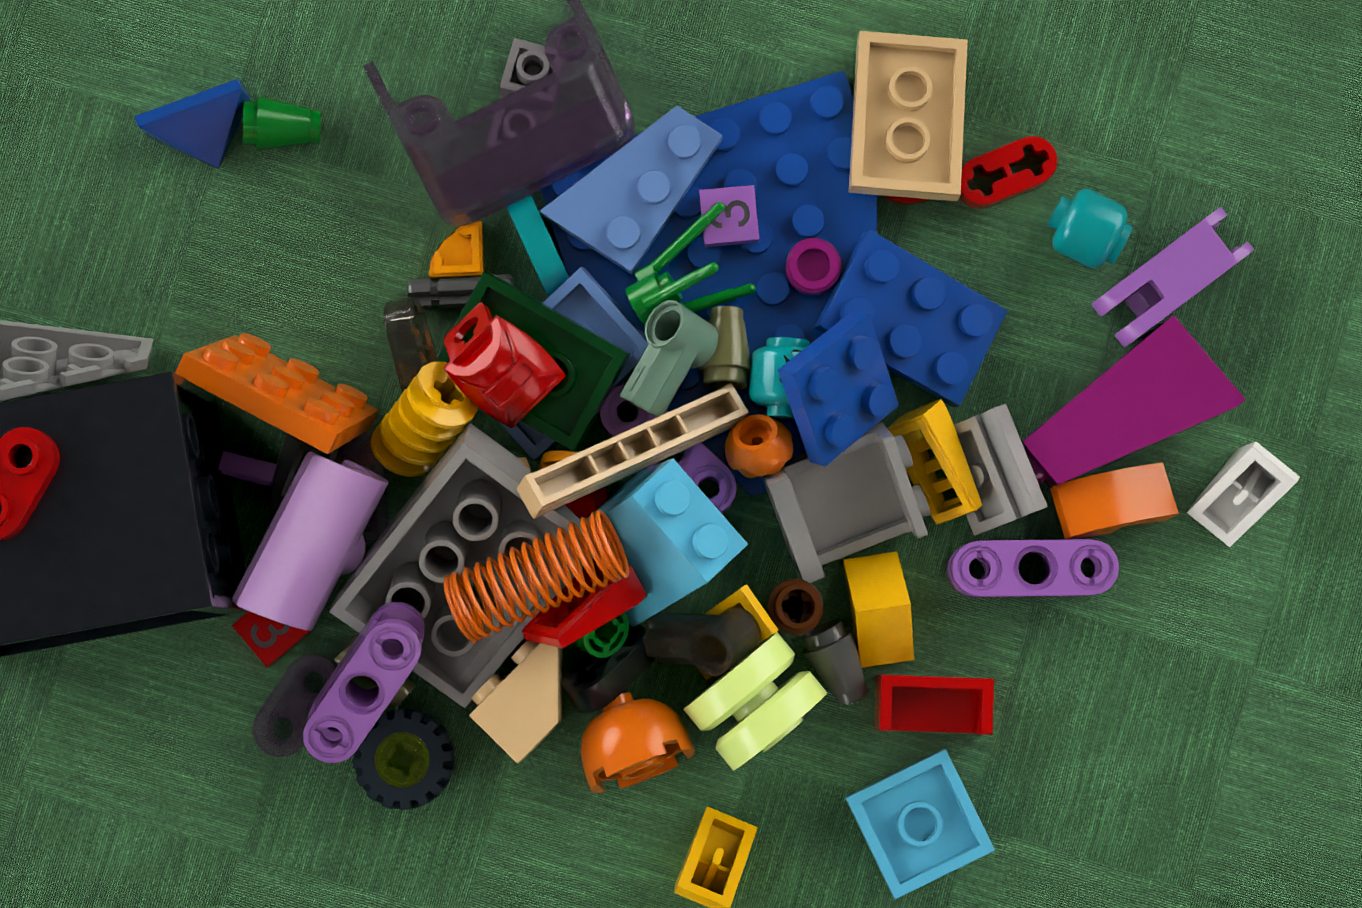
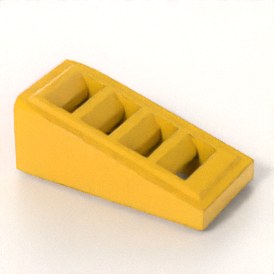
[887,399,982,525]

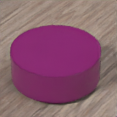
[785,238,841,295]

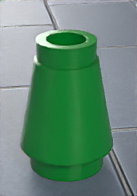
[243,96,321,150]

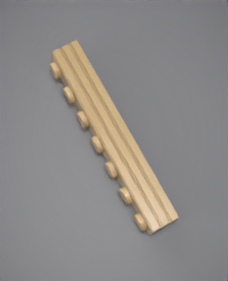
[516,383,749,519]

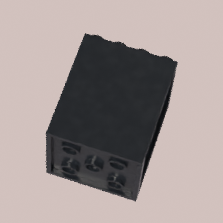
[0,372,248,657]

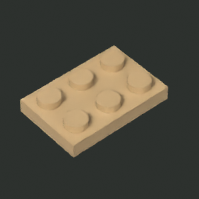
[849,31,968,202]

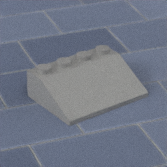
[329,423,596,708]

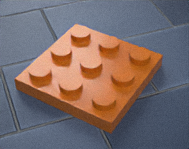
[175,333,379,454]

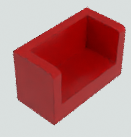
[875,674,994,735]

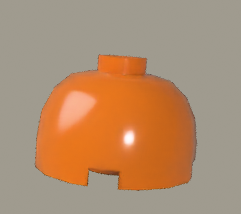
[580,692,695,793]

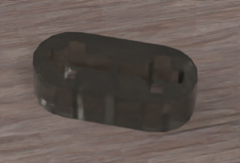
[384,297,437,393]

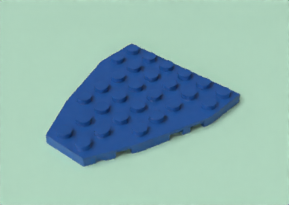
[534,70,877,498]

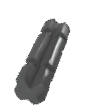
[407,274,515,311]

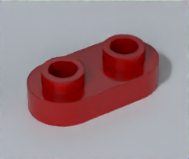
[0,427,60,541]

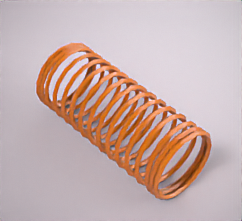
[443,510,629,642]

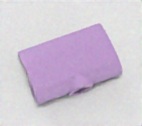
[232,451,389,631]

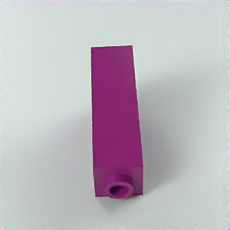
[1021,315,1246,488]

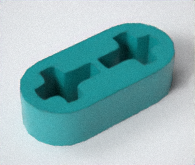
[506,194,569,297]

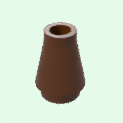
[768,579,823,635]

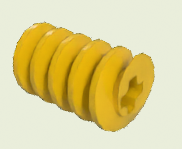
[370,362,478,477]

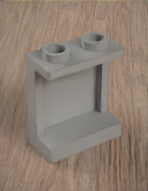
[761,422,931,583]

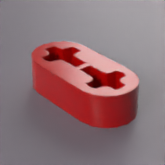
[959,136,1058,209]

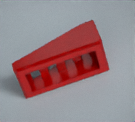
[521,558,647,648]

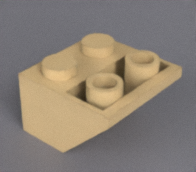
[469,640,563,764]

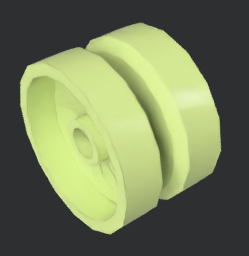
[683,632,827,771]

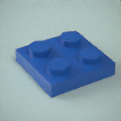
[778,310,899,467]

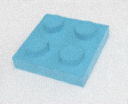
[845,748,995,899]

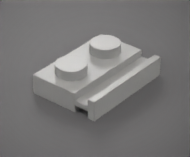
[954,404,1048,536]

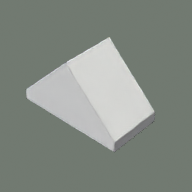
[1187,441,1300,547]

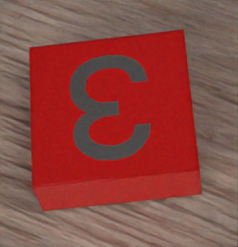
[231,611,311,668]

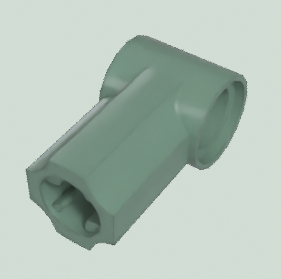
[620,300,719,417]

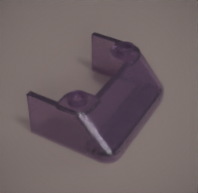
[363,0,635,226]

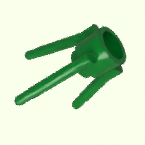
[625,202,756,325]

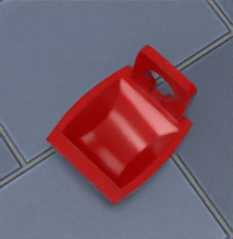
[444,302,566,429]

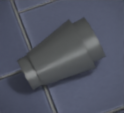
[801,619,869,705]

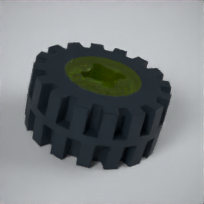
[352,709,456,810]

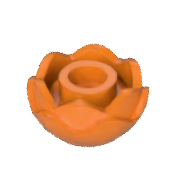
[725,414,793,478]

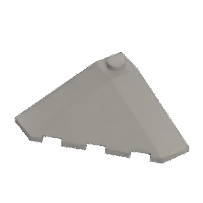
[0,320,154,401]

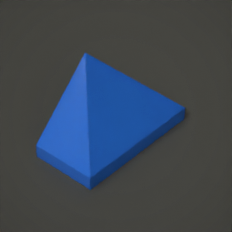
[134,79,251,169]

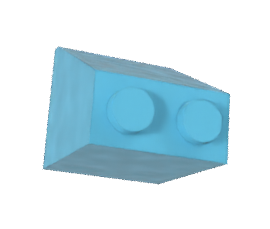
[582,458,748,627]

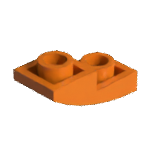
[1050,462,1179,540]

